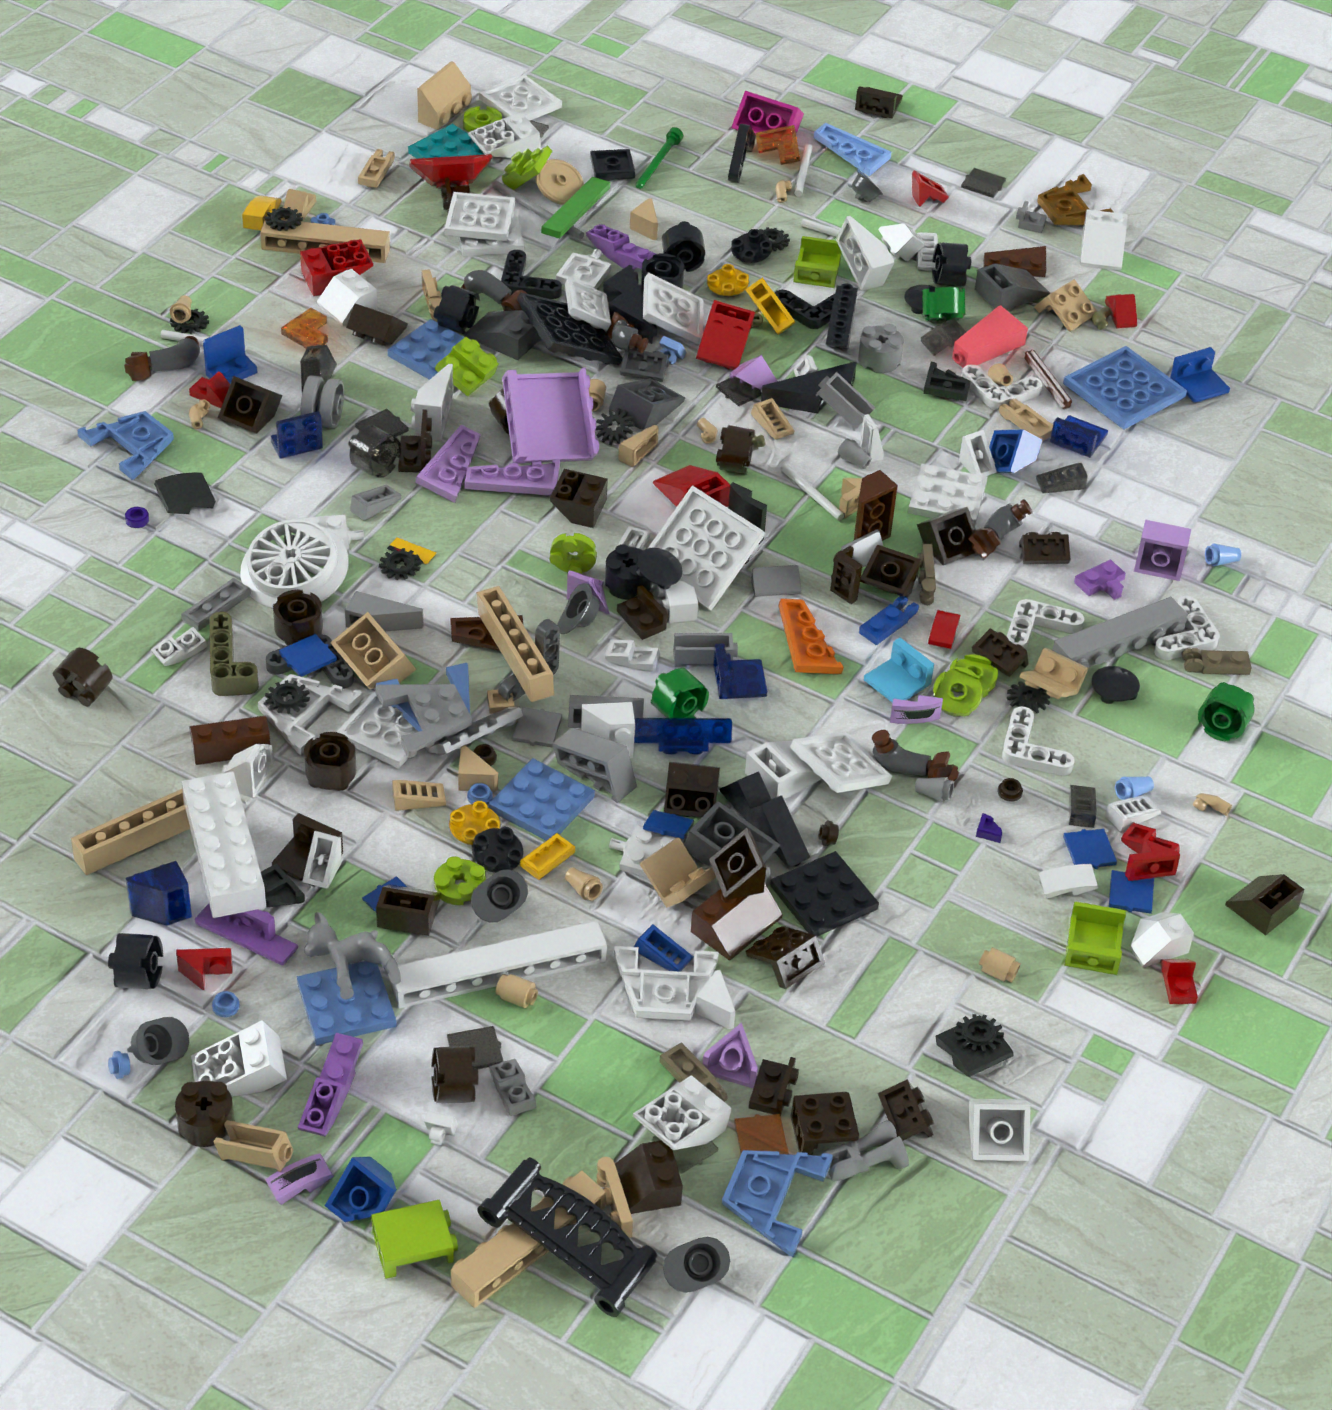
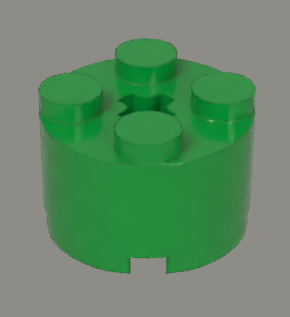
[922,287,966,322]
[651,667,709,726]
[1198,682,1255,741]

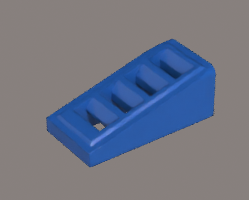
[634,924,694,972]

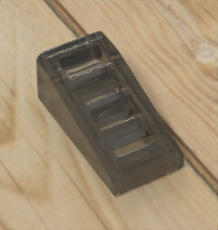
[1036,463,1088,493]
[1069,785,1096,828]

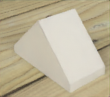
[959,430,997,476]
[302,831,342,889]
[695,970,736,1029]

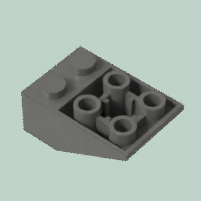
[974,264,1050,310]

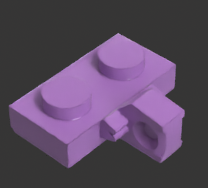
[1074,559,1126,600]

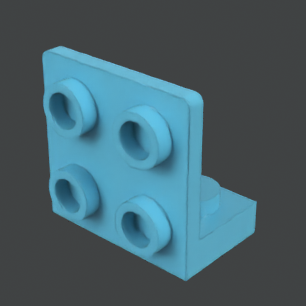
[864,638,934,703]

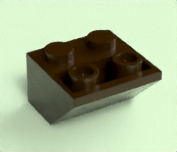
[550,469,608,528]
[664,762,720,817]
[1225,874,1305,936]
[376,884,441,936]

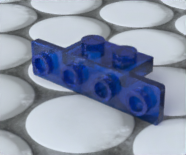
[634,718,732,755]

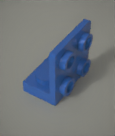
[203,325,258,384]
[1170,347,1230,403]

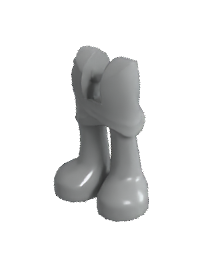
[820,1120,909,1182]

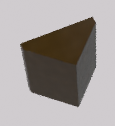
[860,545,921,597]
[709,828,766,900]

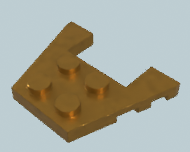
[1037,174,1114,225]

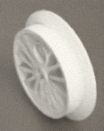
[240,519,349,608]

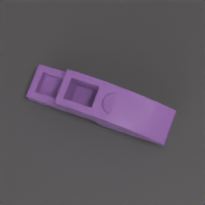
[586,224,656,270]
[298,1033,363,1137]

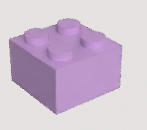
[1134,520,1191,581]

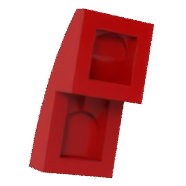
[928,610,961,649]
[1121,822,1180,853]

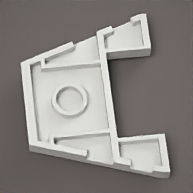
[258,674,363,755]
[614,946,719,1021]

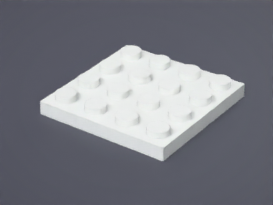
[648,485,766,611]

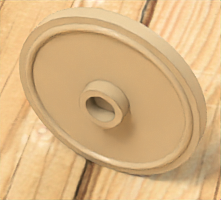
[536,159,584,205]

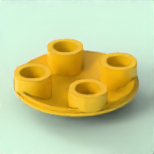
[707,264,749,296]
[449,801,501,845]

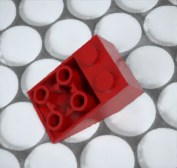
[300,239,374,296]
[696,300,755,370]
[653,465,730,507]

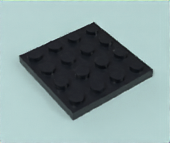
[517,292,623,366]

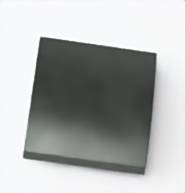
[154,472,216,514]
[728,482,767,544]
[935,1015,1014,1077]

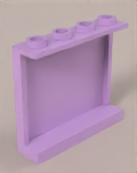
[502,367,599,464]

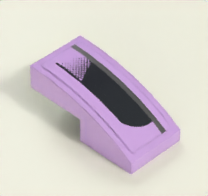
[890,695,943,724]
[265,1153,334,1205]

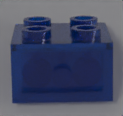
[271,411,323,459]
[1050,415,1108,458]
[713,644,768,699]

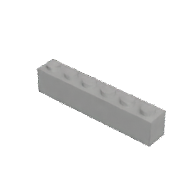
[1052,597,1188,668]

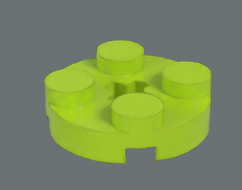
[463,106,502,132]
[549,533,597,574]
[950,654,998,698]
[933,667,983,717]
[434,856,486,905]

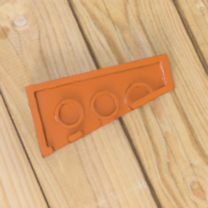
[778,599,844,674]

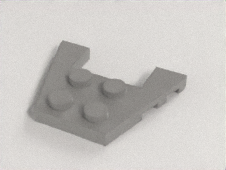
[375,684,472,759]

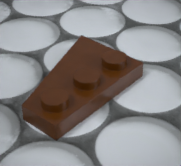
[983,246,1046,277]
[450,615,523,651]

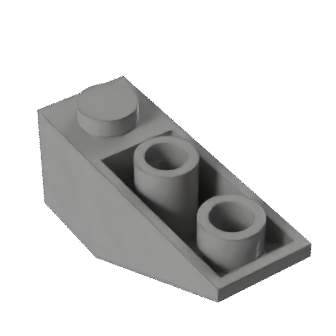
[345,591,424,631]
[568,695,644,728]

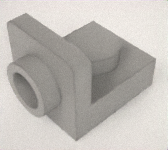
[1016,201,1047,233]

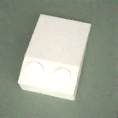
[1080,209,1128,271]
[836,216,894,291]
[411,364,453,441]

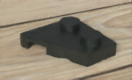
[923,361,971,401]
[261,863,305,908]

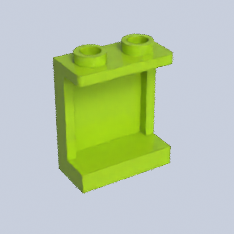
[793,236,842,288]
[1064,902,1126,975]
[371,1199,458,1279]

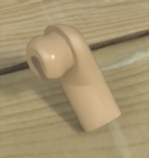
[775,180,792,203]
[189,399,210,429]
[697,418,718,444]
[1193,793,1232,816]

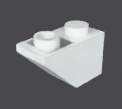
[878,224,925,262]
[657,580,698,623]

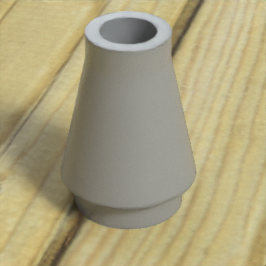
[838,438,872,469]
[915,777,954,802]

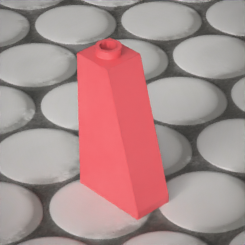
[952,305,1028,368]

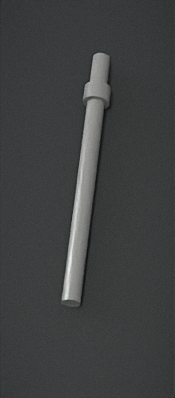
[492,180,584,240]

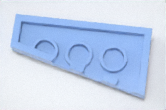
[814,123,891,176]

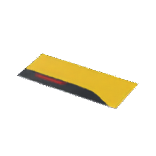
[387,537,437,565]

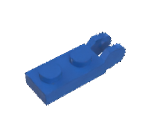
[859,596,919,645]

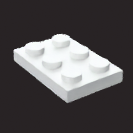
[565,277,611,330]

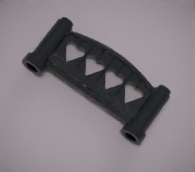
[477,1157,657,1317]

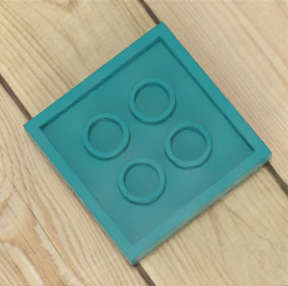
[408,123,485,159]

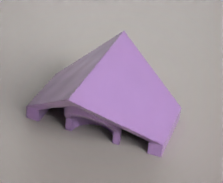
[729,355,778,390]
[567,570,609,614]
[703,1022,758,1088]

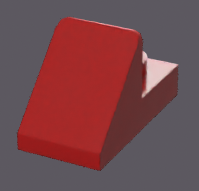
[912,170,949,207]
[1105,294,1137,329]
[189,371,230,408]
[1125,840,1180,881]
[176,948,233,990]
[1160,959,1198,1004]

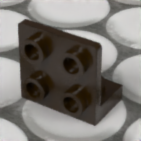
[855,86,903,119]
[398,409,432,473]
[272,813,343,887]
[745,926,825,989]
[790,1092,859,1155]

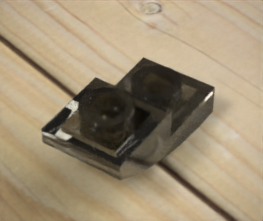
[921,319,966,356]

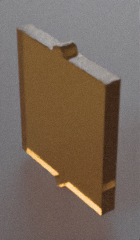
[734,1114,789,1154]

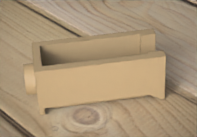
[214,1120,293,1172]

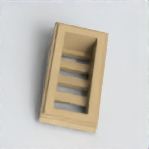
[751,398,795,440]
[618,425,659,467]
[392,780,446,811]

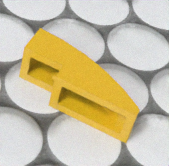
[242,196,281,231]
[745,277,796,335]

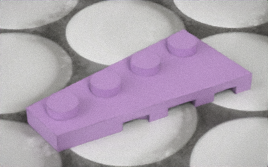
[415,425,481,503]
[465,459,560,495]

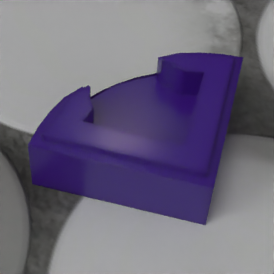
[976,813,1002,843]

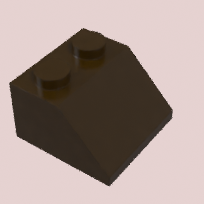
[346,303,408,346]
[218,376,283,434]
[917,507,976,566]
[615,1140,683,1214]

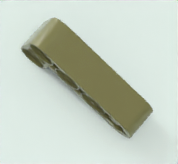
[210,612,259,696]

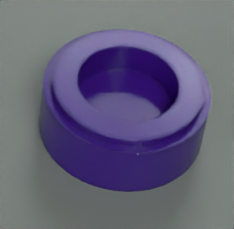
[125,507,149,528]

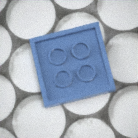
[387,319,465,380]
[489,758,595,841]
[297,961,397,1045]

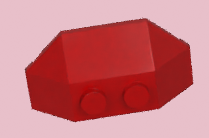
[409,154,492,189]

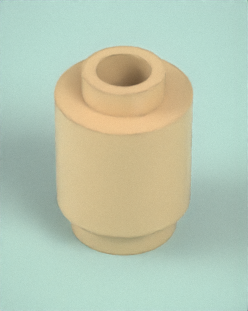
[589,379,606,411]
[979,947,1021,983]
[496,974,538,1008]

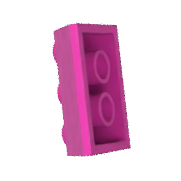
[731,91,804,146]

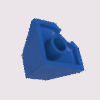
[989,429,1042,473]
[325,1157,397,1222]

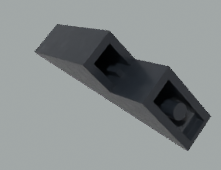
[603,265,657,344]
[826,283,858,349]
[761,362,857,414]
[719,771,811,868]

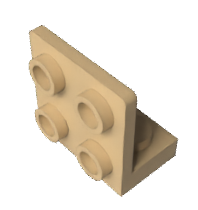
[1034,279,1097,332]
[1020,648,1089,699]
[640,838,716,908]

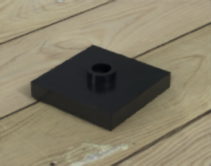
[590,149,635,180]

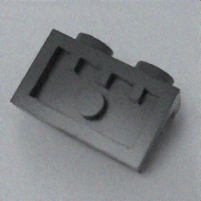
[620,349,669,382]

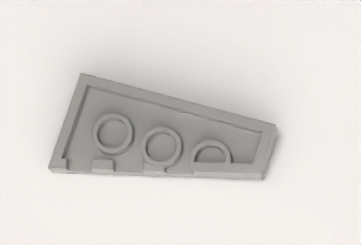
[426,707,523,756]

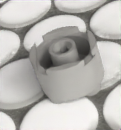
[858,324,904,373]

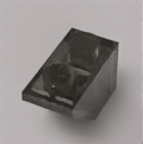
[300,345,337,393]

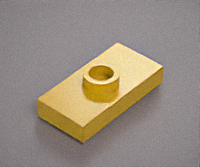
[520,833,575,880]

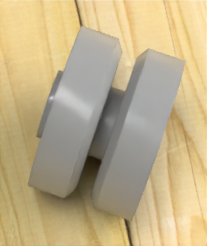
[301,375,344,429]

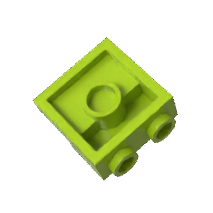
[501,145,552,190]
[435,337,499,396]

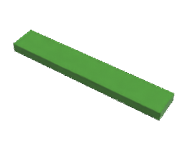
[541,177,611,239]

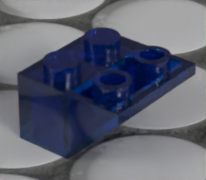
[126,861,192,926]

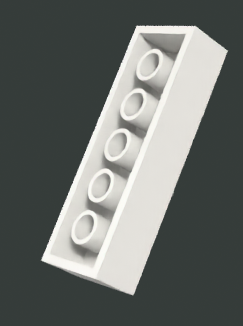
[182,771,266,918]

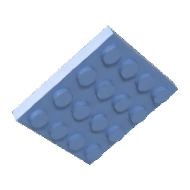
[1063,346,1187,429]

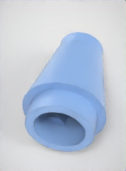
[1205,543,1241,566]
[1115,776,1154,800]

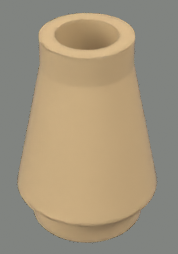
[170,295,192,323]
[988,363,1013,386]
[565,867,603,901]

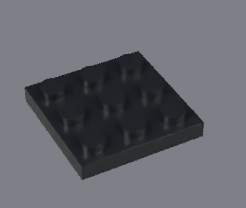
[770,851,879,937]

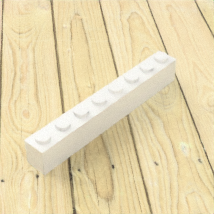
[390,921,607,1009]

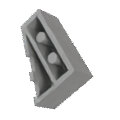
[552,727,637,803]

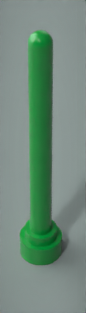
[636,127,684,189]

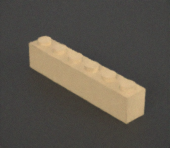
[260,219,390,263]
[476,586,554,702]
[71,789,191,875]
[451,1171,606,1308]

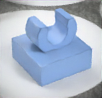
[659,336,687,365]

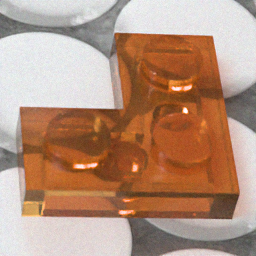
[756,125,801,165]
[281,308,328,352]

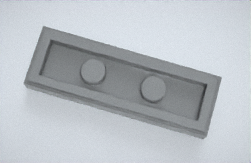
[181,578,251,632]

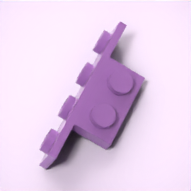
[195,903,298,965]

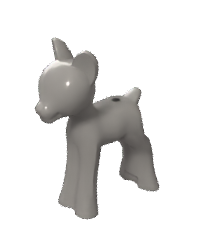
[304,912,401,1000]

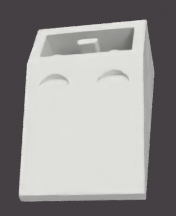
[468,112,541,158]
[745,740,822,799]
[191,1021,287,1097]
[633,1075,732,1150]

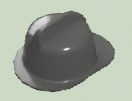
[852,169,883,202]
[557,583,600,634]
[471,870,528,923]
[127,1017,189,1065]
[663,1237,730,1293]

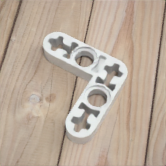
[962,365,1042,410]
[1154,596,1220,660]
[1007,599,1084,649]
[1002,706,1074,776]

